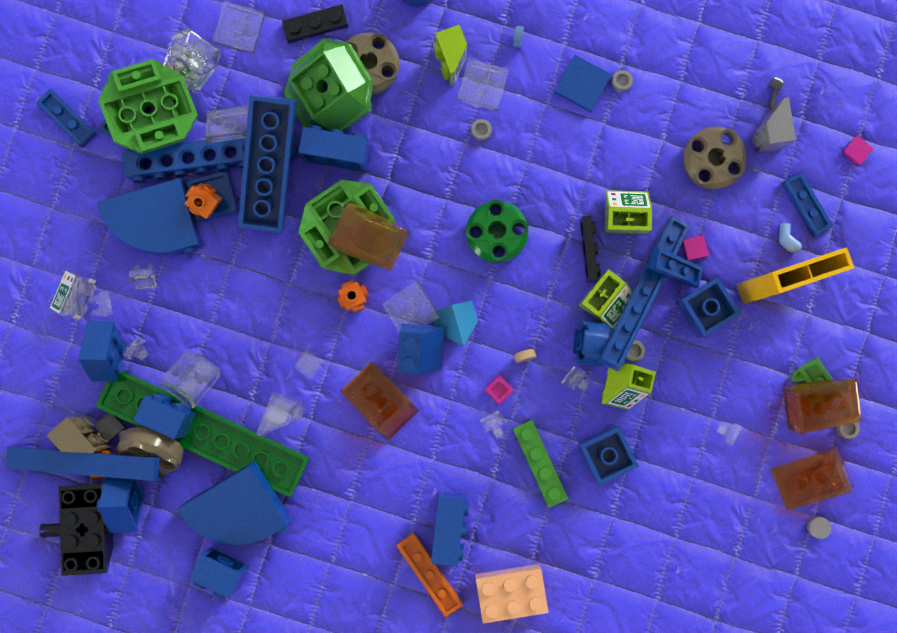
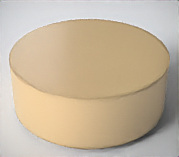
[514,349,537,363]

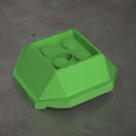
[284,39,373,132]
[98,59,198,154]
[298,180,396,276]

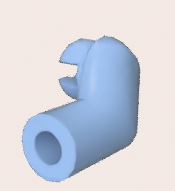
[779,223,802,253]

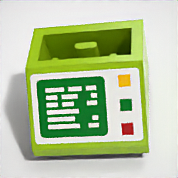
[433,24,467,86]
[604,190,652,234]
[579,269,632,329]
[602,363,656,410]

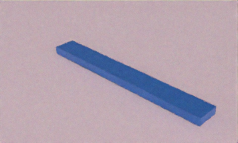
[598,216,690,371]
[6,446,159,481]

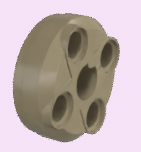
[345,33,399,96]
[682,127,747,190]
[117,427,184,478]

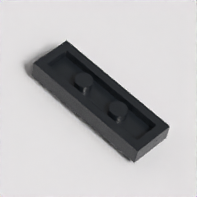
[282,4,349,44]
[580,216,601,283]

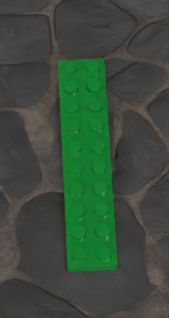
[95,370,310,498]

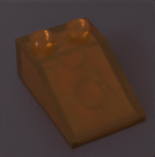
[328,202,410,271]
[341,361,419,441]
[783,378,862,434]
[771,446,854,510]

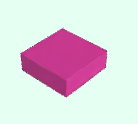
[842,135,874,166]
[682,235,709,261]
[484,375,514,405]

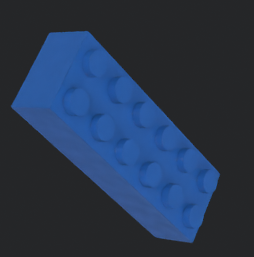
[238,94,297,233]

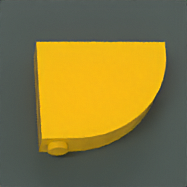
[736,247,854,304]

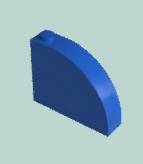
[96,178,203,255]
[176,461,292,545]

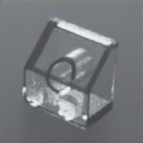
[158,350,220,409]
[256,393,304,436]

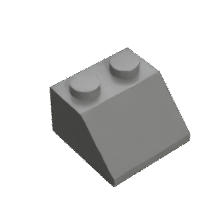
[752,97,796,153]

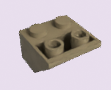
[46,416,110,453]

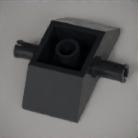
[39,484,130,576]

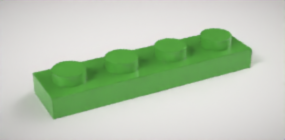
[512,419,568,508]

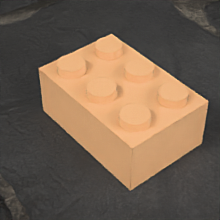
[475,564,548,623]

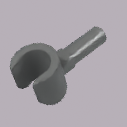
[768,76,784,108]

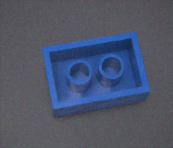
[298,125,371,172]
[431,491,469,567]

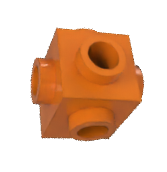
[185,183,223,219]
[337,280,369,313]

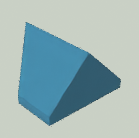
[431,301,478,346]

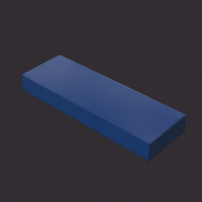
[36,88,97,148]
[781,171,834,238]
[649,247,703,288]

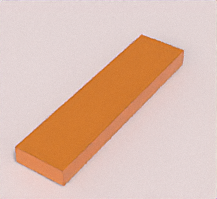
[396,532,463,618]

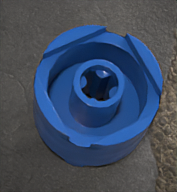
[573,320,613,366]

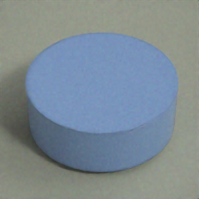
[513,26,525,48]

